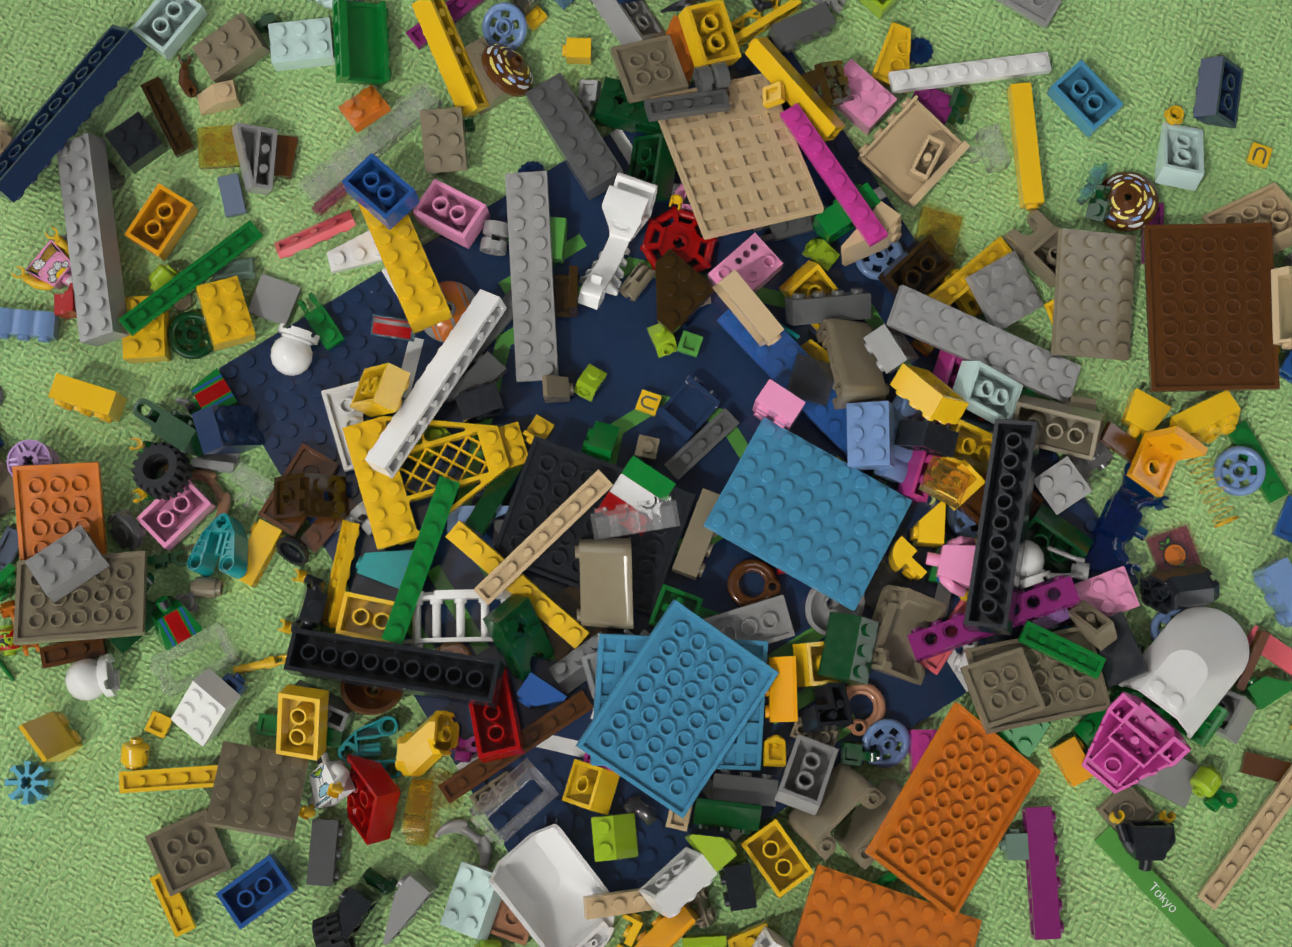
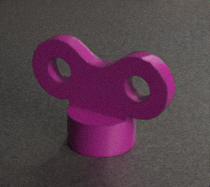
[451,736,477,763]

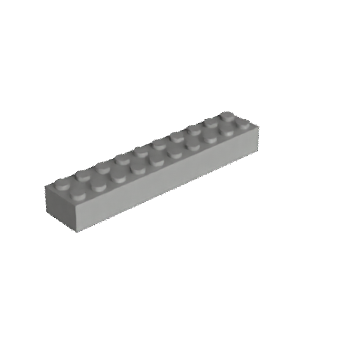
[57,133,130,347]

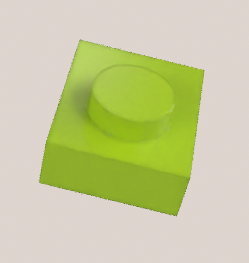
[802,238,840,271]
[647,323,677,358]
[574,364,607,401]

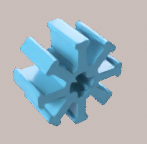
[4,761,54,805]

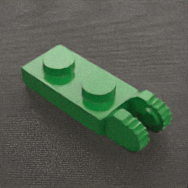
[297,292,345,351]

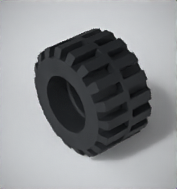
[132,442,192,500]
[312,910,356,947]

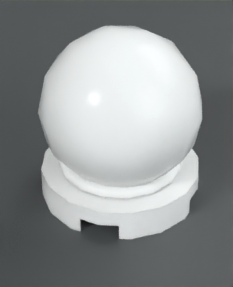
[270,323,320,376]
[1019,540,1052,589]
[65,654,120,701]

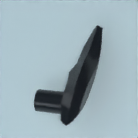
[661,0,697,13]
[751,0,772,12]

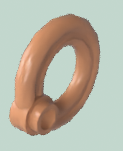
[846,683,886,736]

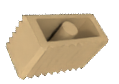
[906,135,946,183]

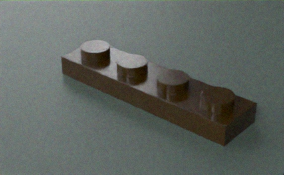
[140,76,195,158]

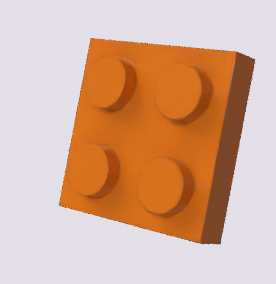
[338,85,391,133]

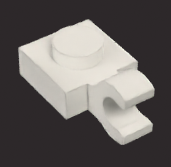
[953,641,978,674]

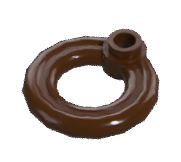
[727,559,781,607]

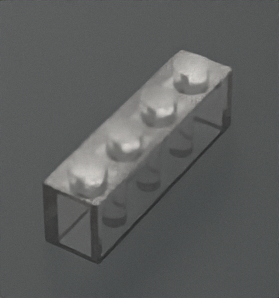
[590,496,680,540]

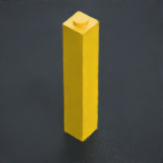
[745,37,846,142]
[1007,82,1044,211]

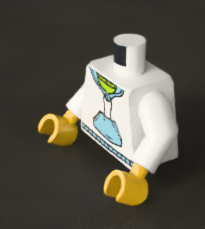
[298,753,356,820]

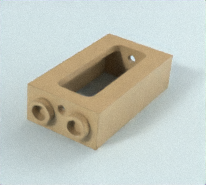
[712,270,785,347]

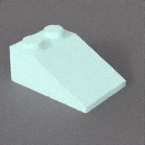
[1155,122,1204,191]

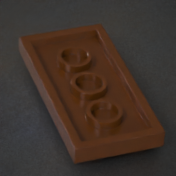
[258,443,340,537]

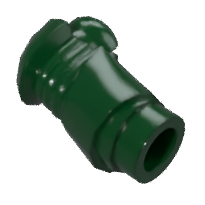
[362,867,398,895]

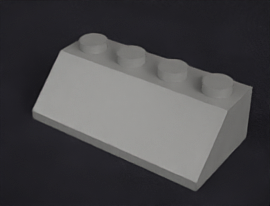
[590,0,666,45]

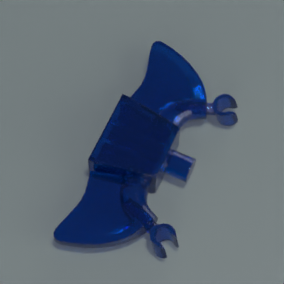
[1085,462,1169,576]

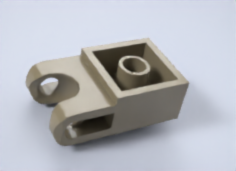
[1004,209,1060,290]

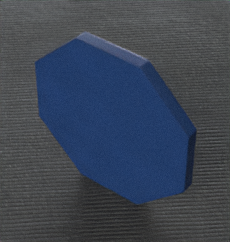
[529,798,574,836]

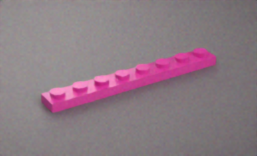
[780,103,888,247]

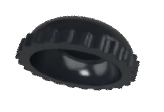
[276,536,309,566]

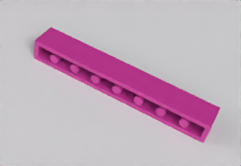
[897,350,965,503]

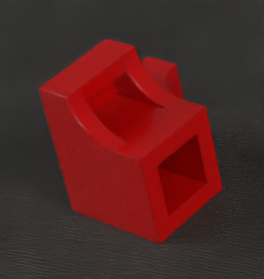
[54,283,77,319]

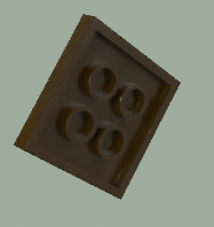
[538,586,615,662]

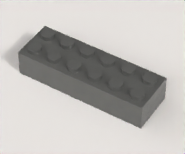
[525,73,624,201]

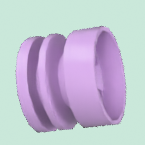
[6,439,61,477]

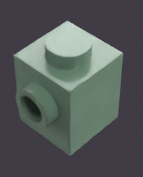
[999,828,1029,860]

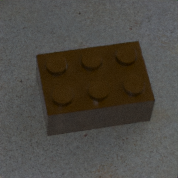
[877,234,956,298]

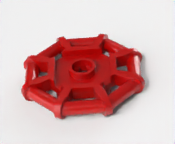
[640,206,718,273]

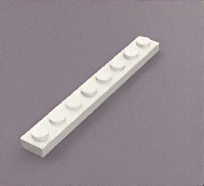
[888,51,1052,94]

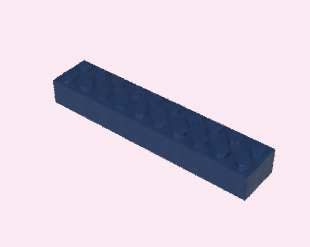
[0,24,147,203]

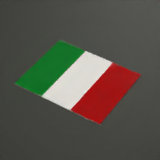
[598,456,676,536]

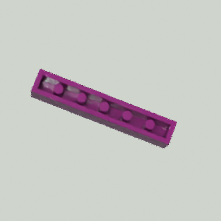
[1022,806,1064,940]

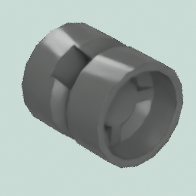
[694,61,730,92]

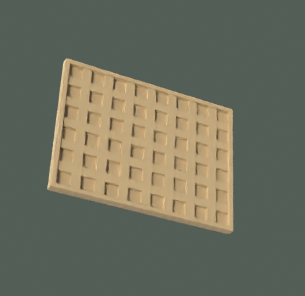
[651,73,824,240]

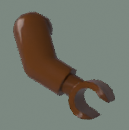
[178,53,198,98]

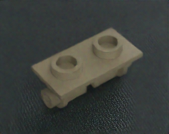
[688,887,716,929]

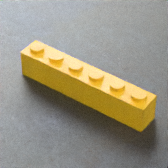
[411,0,490,118]

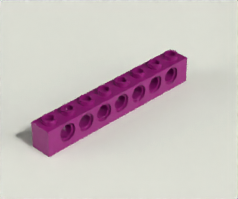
[907,575,1081,662]

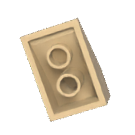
[841,201,902,266]

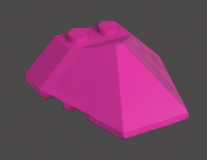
[1082,691,1191,794]

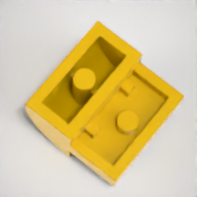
[888,536,927,582]

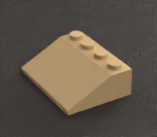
[1202,182,1292,254]

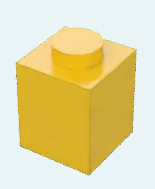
[562,37,592,65]

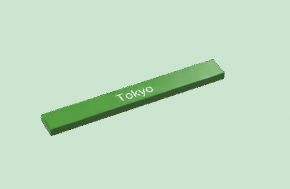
[1094,826,1225,947]

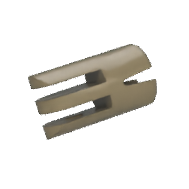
[619,261,656,302]

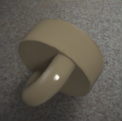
[173,294,193,312]

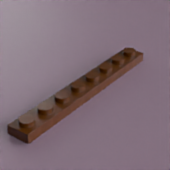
[438,690,594,804]

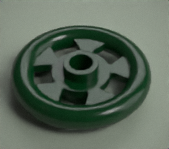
[167,311,214,359]

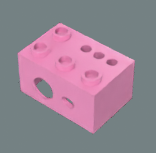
[707,233,783,293]

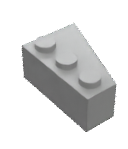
[231,122,278,195]

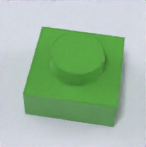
[677,331,703,358]

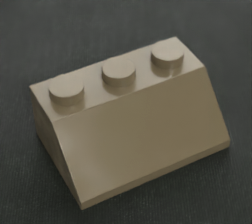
[465,37,514,115]

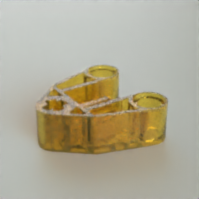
[402,778,434,847]

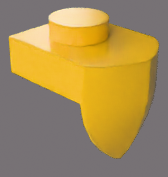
[763,735,786,767]

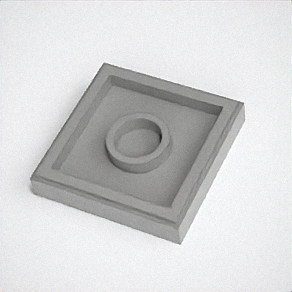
[248,274,302,327]

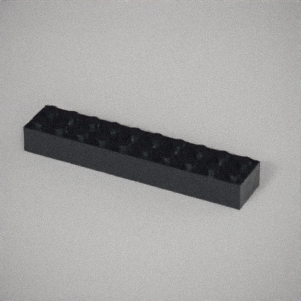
[964,419,1042,636]
[284,628,505,708]

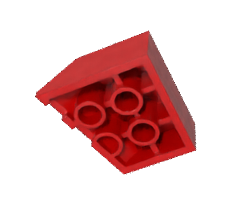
[347,754,401,845]

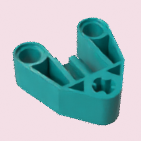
[187,513,248,579]
[338,716,402,779]

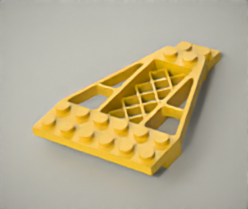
[342,416,528,550]

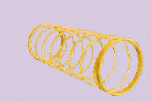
[1185,457,1239,528]

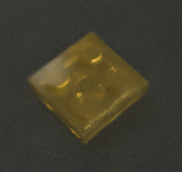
[197,125,240,170]
[914,206,962,258]
[919,456,971,509]

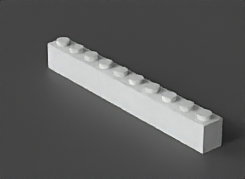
[365,289,507,478]

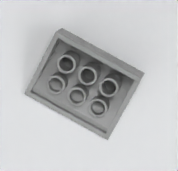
[383,869,439,945]

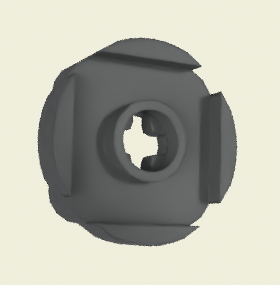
[107,509,146,551]

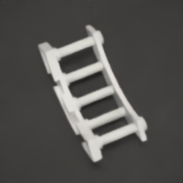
[403,589,512,648]

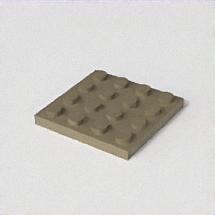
[205,741,309,840]

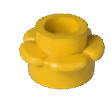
[1164,105,1184,125]

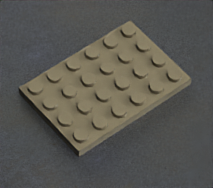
[1051,228,1136,361]
[13,551,147,645]
[965,627,1111,735]

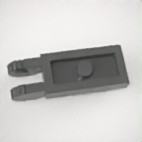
[753,216,813,243]

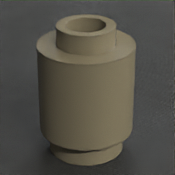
[191,576,223,598]

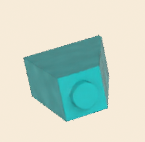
[356,550,413,589]

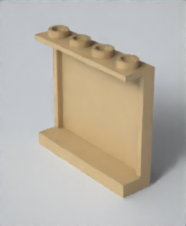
[857,95,970,209]
[1271,266,1292,349]

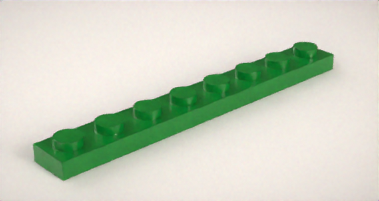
[118,220,263,337]
[381,476,460,645]

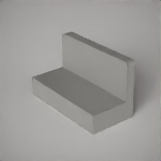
[191,453,240,474]

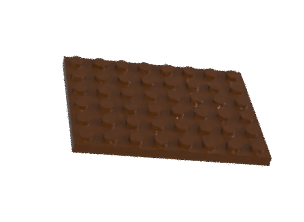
[1143,223,1280,392]

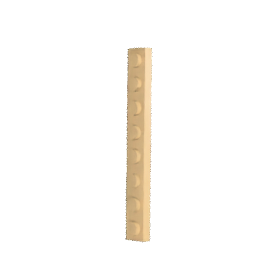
[473,469,613,605]
[1196,764,1292,910]

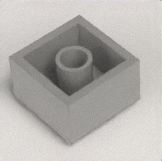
[1034,455,1094,515]

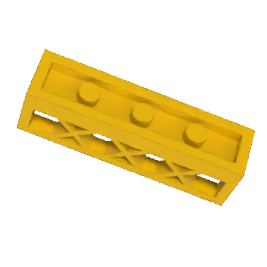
[731,0,802,47]

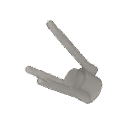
[1043,546,1090,580]

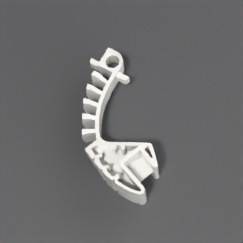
[578,172,658,310]

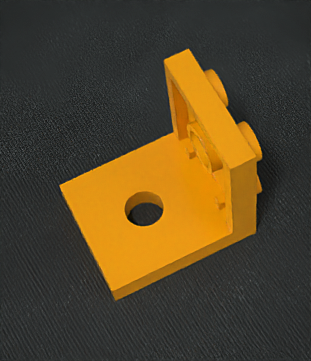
[1127,426,1208,497]

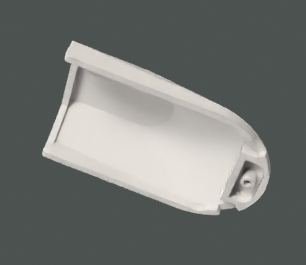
[1119,607,1249,739]
[488,824,614,947]

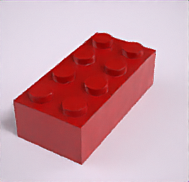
[468,666,525,763]

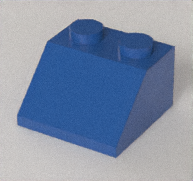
[516,673,568,708]

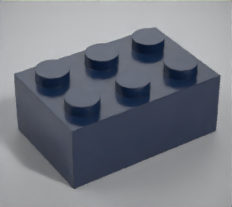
[192,405,262,454]

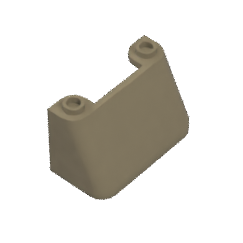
[816,318,889,410]
[575,538,633,629]
[870,585,947,686]
[788,763,887,861]
[833,779,903,870]

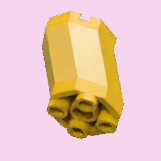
[395,710,459,777]

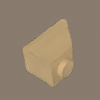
[197,80,242,116]

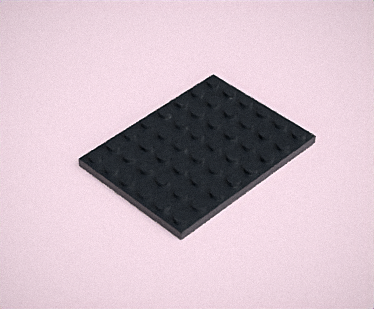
[494,435,696,615]

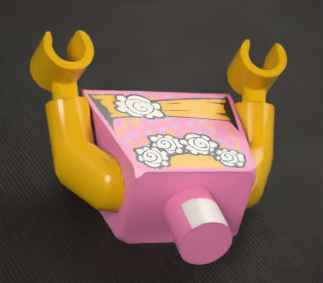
[11,226,73,291]

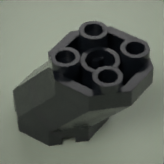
[1140,563,1219,615]

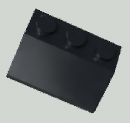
[338,883,381,940]

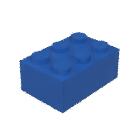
[342,153,420,230]
[216,853,298,930]

